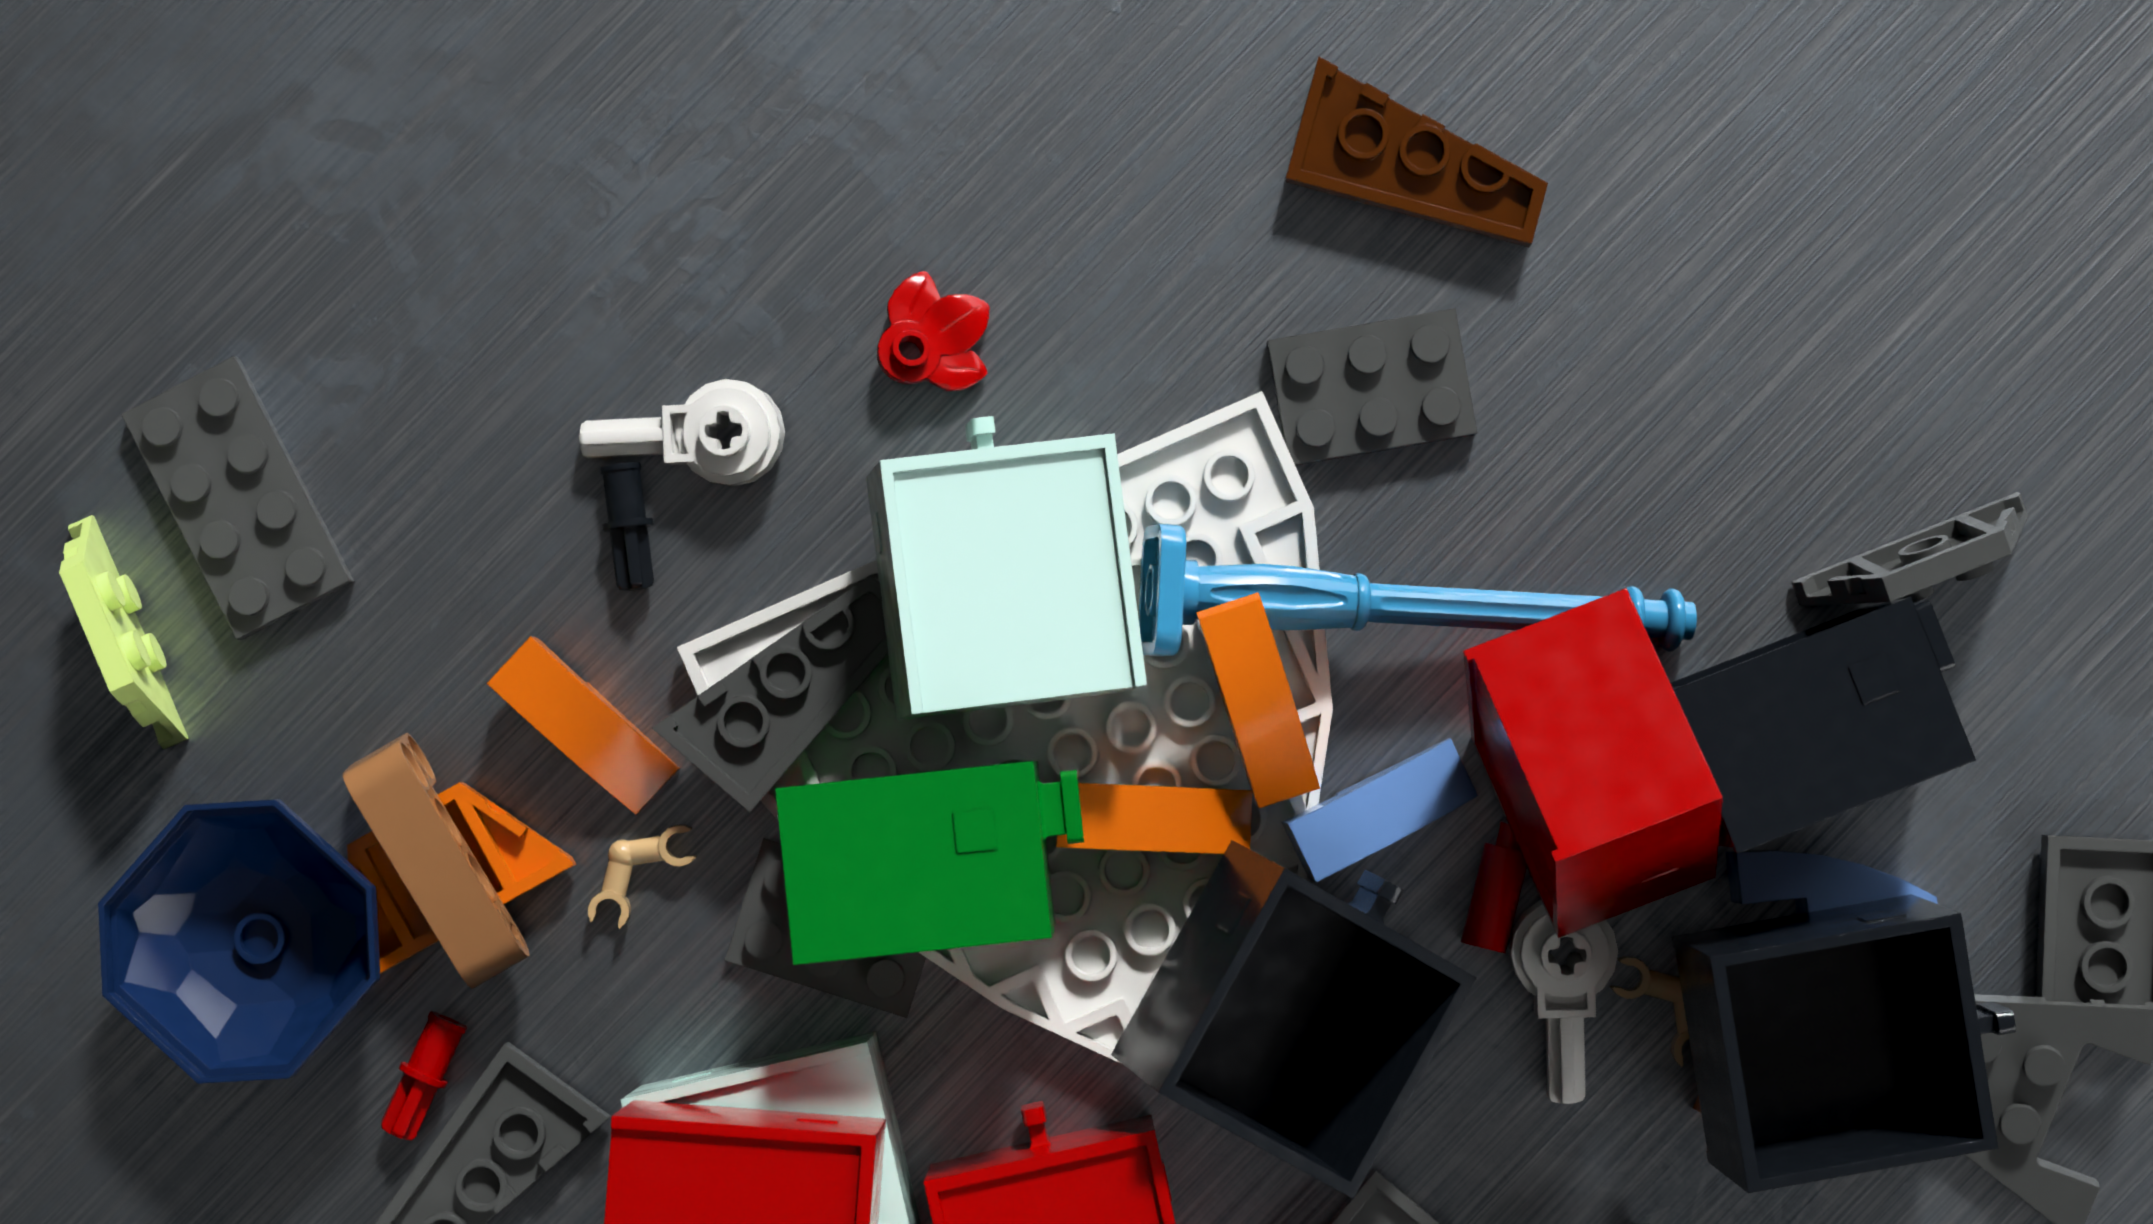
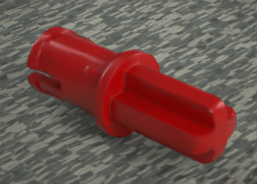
[381,1011,467,1141]

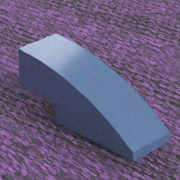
[1282,738,1478,882]
[1726,850,1938,914]

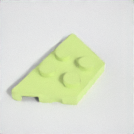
[59,515,189,749]

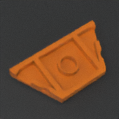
[347,782,577,974]

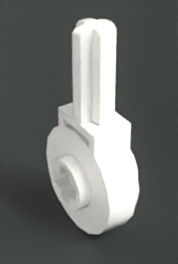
[579,379,785,486]
[1508,900,1618,1104]

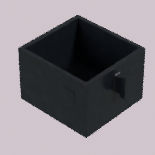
[1670,597,1976,854]
[1111,840,1477,1198]
[1672,894,2016,1193]

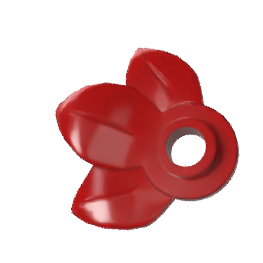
[877,271,990,392]

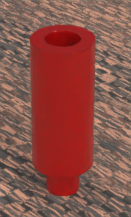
[1460,822,1527,954]

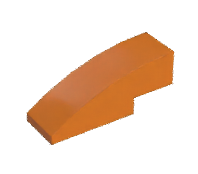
[1196,592,1320,808]
[486,636,680,815]
[1056,783,1252,854]

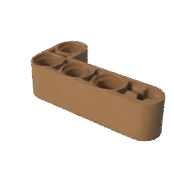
[343,733,530,989]

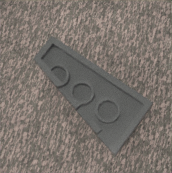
[652,575,888,813]
[375,1042,612,1224]

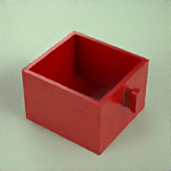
[1463,588,1723,938]
[604,1100,886,1224]
[924,1101,1176,1224]

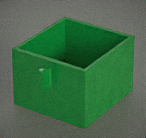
[775,761,1084,965]

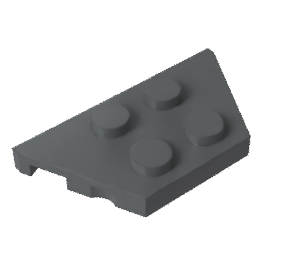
[1791,492,2028,606]

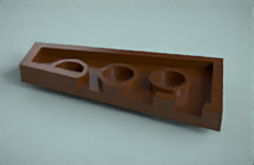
[1285,56,1548,248]

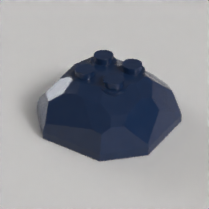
[98,799,380,1084]

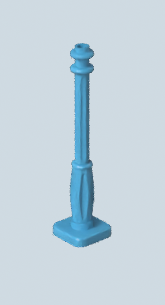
[1138,524,1697,656]

